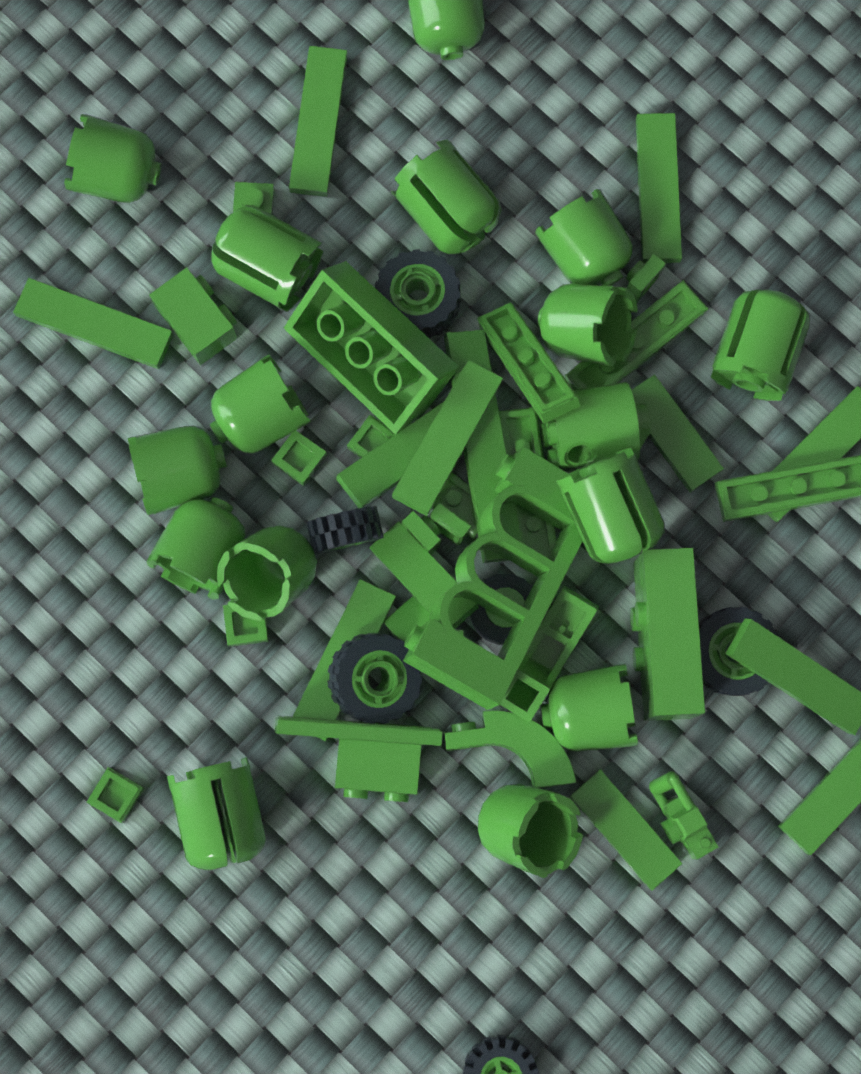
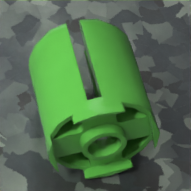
[391,139,502,254]
[211,205,324,312]
[710,289,810,401]
[556,447,665,564]
[167,757,266,870]

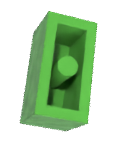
[149,267,238,366]
[335,738,421,802]

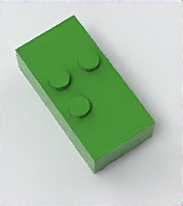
[283,261,459,435]
[630,548,705,721]

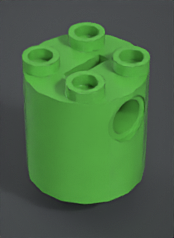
[541,382,651,471]

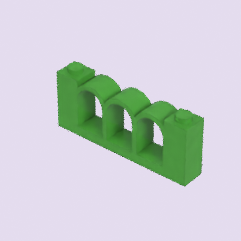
[403,447,582,710]

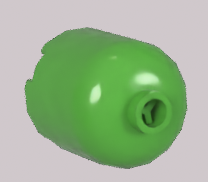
[408,0,485,60]
[64,114,162,203]
[535,189,632,286]
[538,284,638,366]
[210,354,311,453]
[128,425,227,516]
[146,497,245,600]
[217,525,317,621]
[541,664,638,751]
[478,784,583,878]

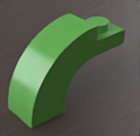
[500,586,599,723]
[444,711,576,788]

